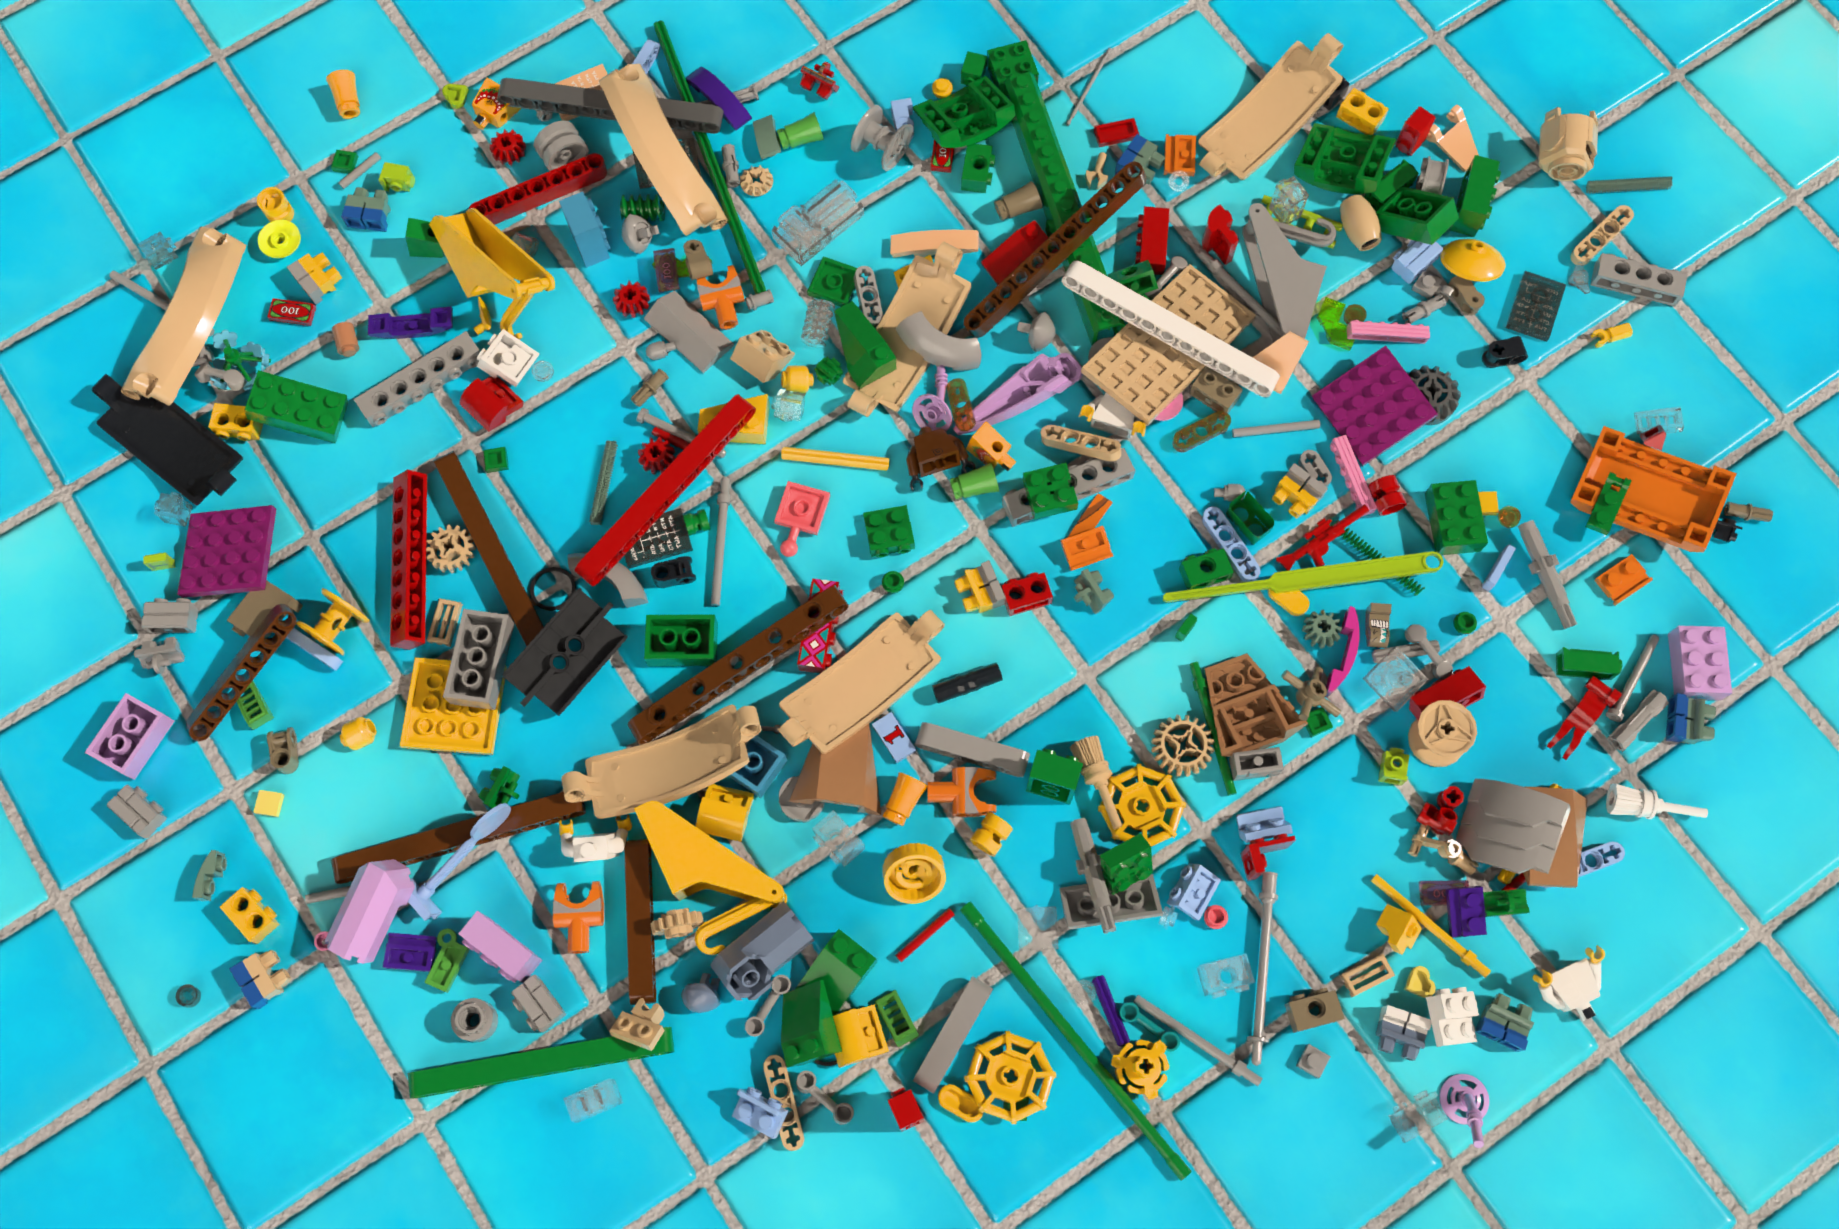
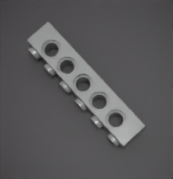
[354,331,480,427]
[1002,448,1135,527]

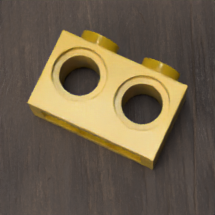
[1336,88,1389,135]
[208,403,263,441]
[220,887,280,944]

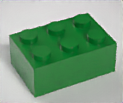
[1450,155,1501,237]
[1376,186,1459,245]
[1425,480,1488,555]
[644,615,718,666]
[1026,748,1083,805]

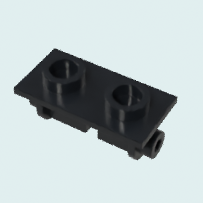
[1713,517,1743,543]

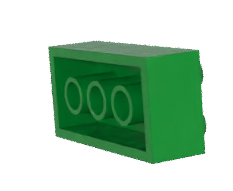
[245,370,348,443]

